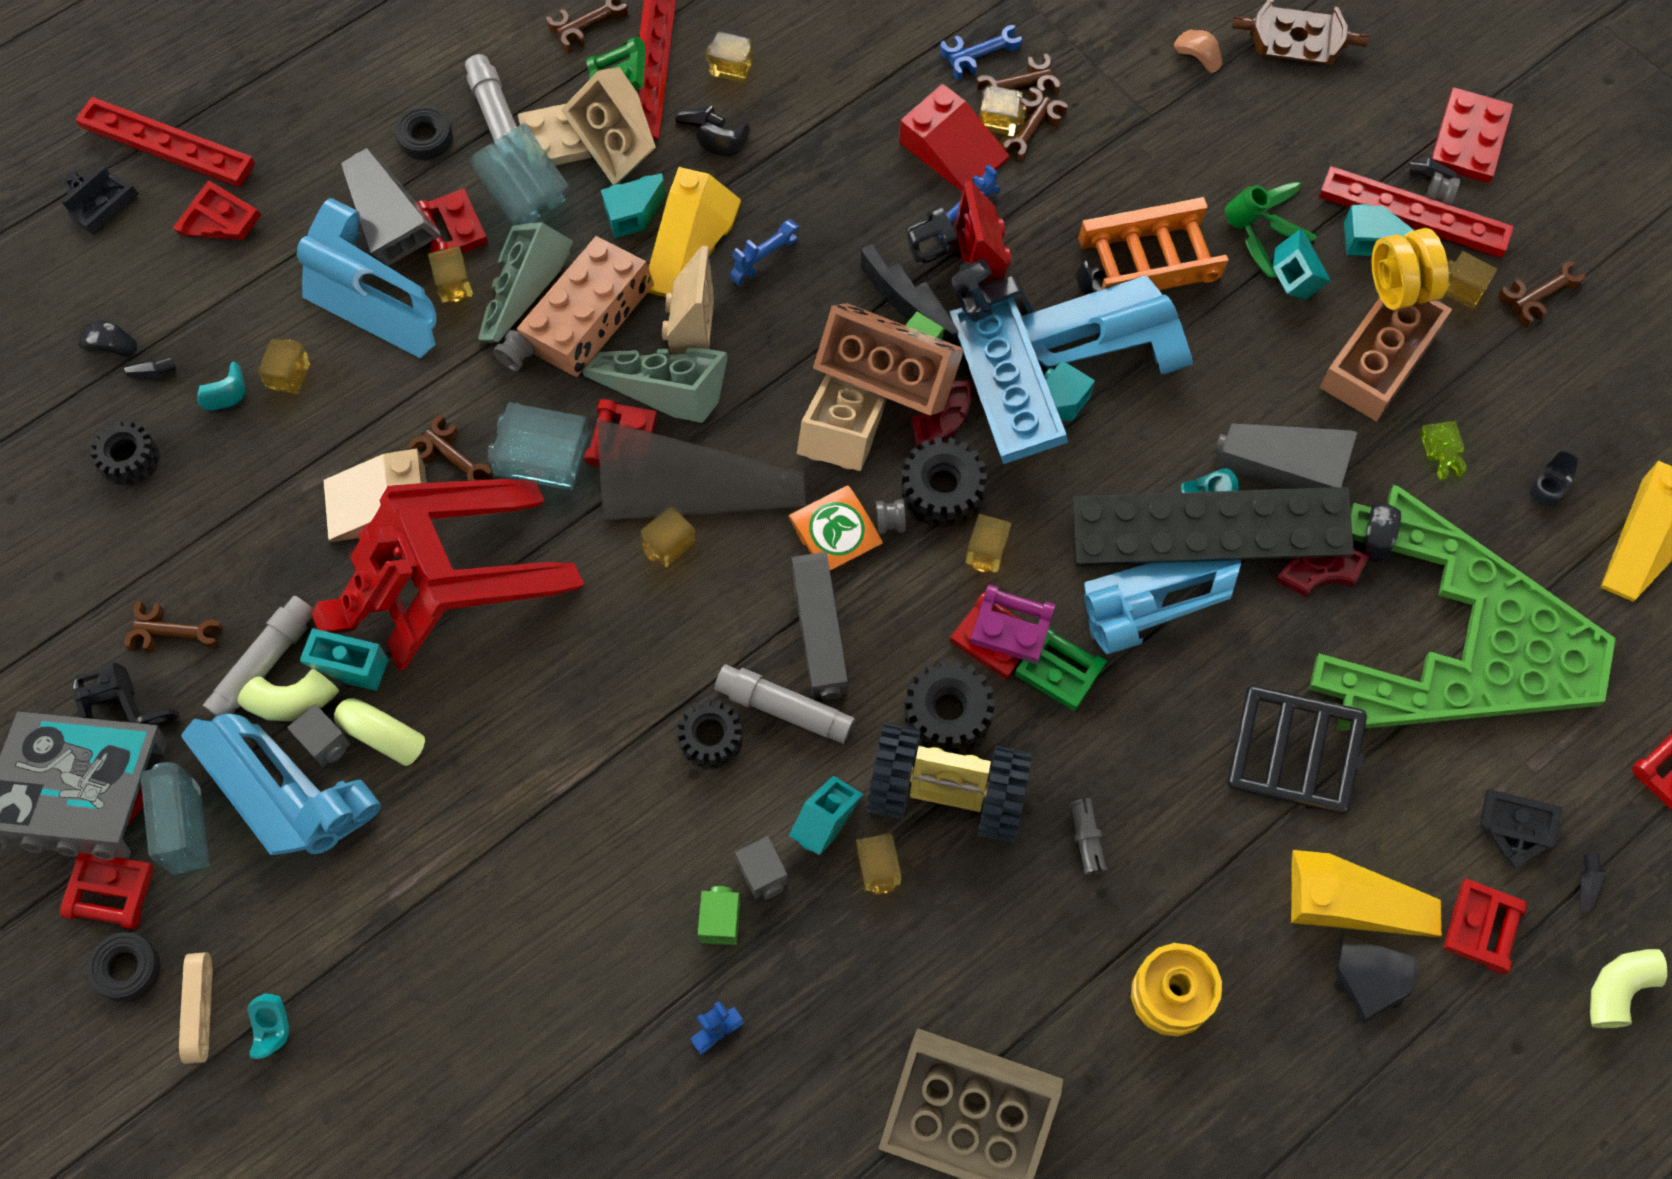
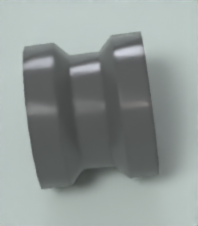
[1425,172,1460,205]
[493,330,535,371]
[875,499,906,534]

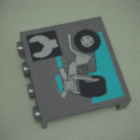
[0,711,167,860]

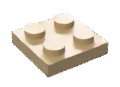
[518,104,591,170]

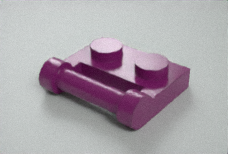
[970,584,1056,664]

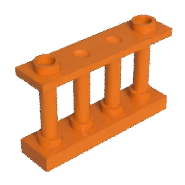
[1078,197,1228,290]

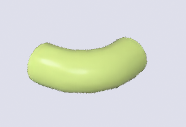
[237,669,339,722]
[334,698,425,766]
[1590,949,1667,1028]

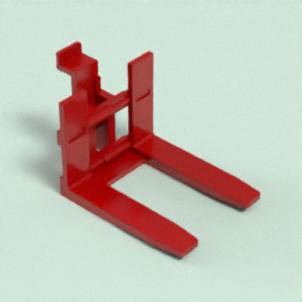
[311,479,584,671]

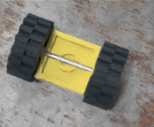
[866,723,1032,843]

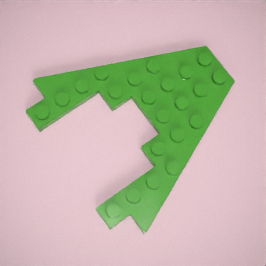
[1309,485,1616,731]

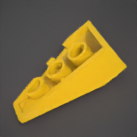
[648,167,741,297]
[1600,461,1672,602]
[1291,850,1442,938]

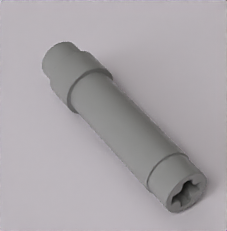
[465,54,527,166]
[202,596,313,716]
[714,664,855,744]

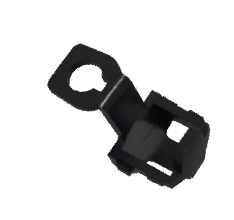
[906,206,961,263]
[951,259,1033,322]
[73,663,179,725]

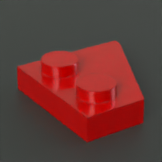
[173,180,261,240]

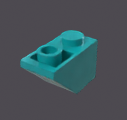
[601,173,666,238]
[1273,229,1331,300]
[1044,361,1095,422]

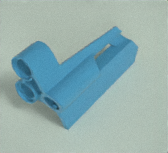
[297,198,436,358]
[1021,275,1193,374]
[1084,560,1241,654]
[181,714,381,855]

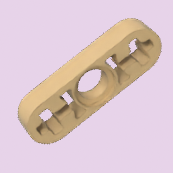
[179,952,213,1064]

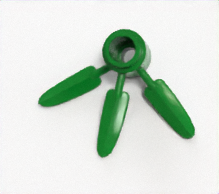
[1225,182,1317,278]

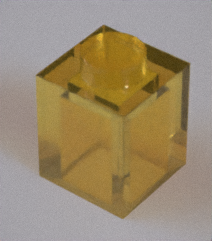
[705,32,754,83]
[979,85,1026,136]
[428,246,473,303]
[1445,251,1498,309]
[258,338,311,395]
[641,506,696,567]
[965,514,1012,572]
[856,833,901,894]

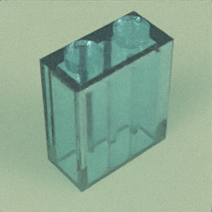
[470,123,569,225]
[487,402,590,490]
[140,762,210,875]

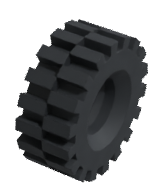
[901,437,987,527]
[905,660,995,754]

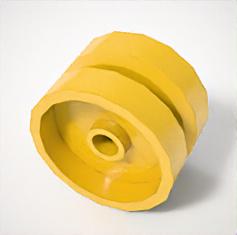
[1371,228,1449,310]
[1131,943,1222,1036]

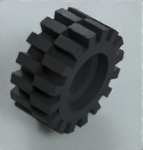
[90,420,160,486]
[677,699,743,769]

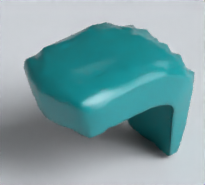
[197,361,246,411]
[1181,468,1239,493]
[247,993,289,1059]

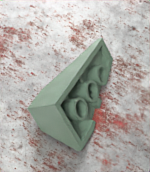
[478,223,573,343]
[582,348,728,423]

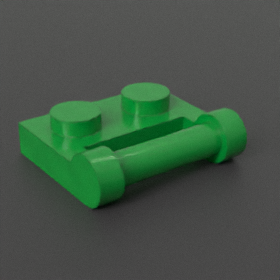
[586,36,646,91]
[1015,626,1107,712]

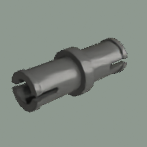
[1069,798,1108,875]

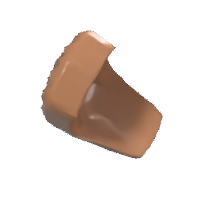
[1174,30,1222,73]

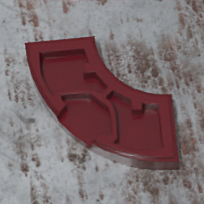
[912,380,972,450]
[1276,550,1370,597]

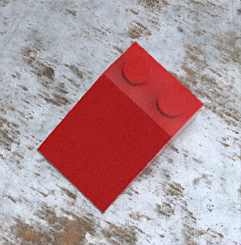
[899,84,1009,192]
[955,181,1011,282]

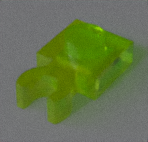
[1420,421,1466,480]

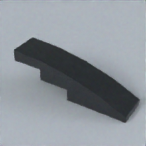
[861,244,959,346]

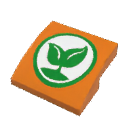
[788,485,883,570]

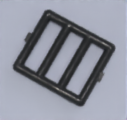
[1227,685,1367,814]

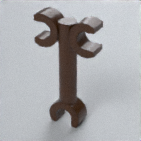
[546,0,628,53]
[976,54,1060,102]
[1004,88,1068,163]
[1498,261,1586,328]
[408,415,494,481]
[124,601,223,653]

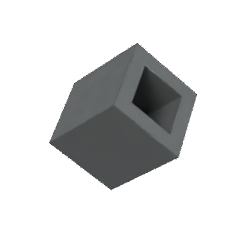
[287,704,350,767]
[735,836,788,900]

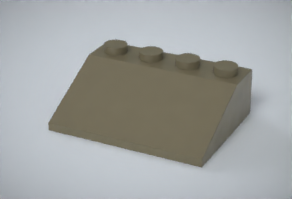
[878,1028,1063,1179]

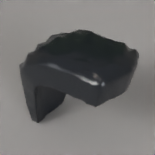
[697,122,750,156]
[1076,260,1107,295]
[78,320,137,358]
[1529,449,1579,507]
[1362,503,1401,562]

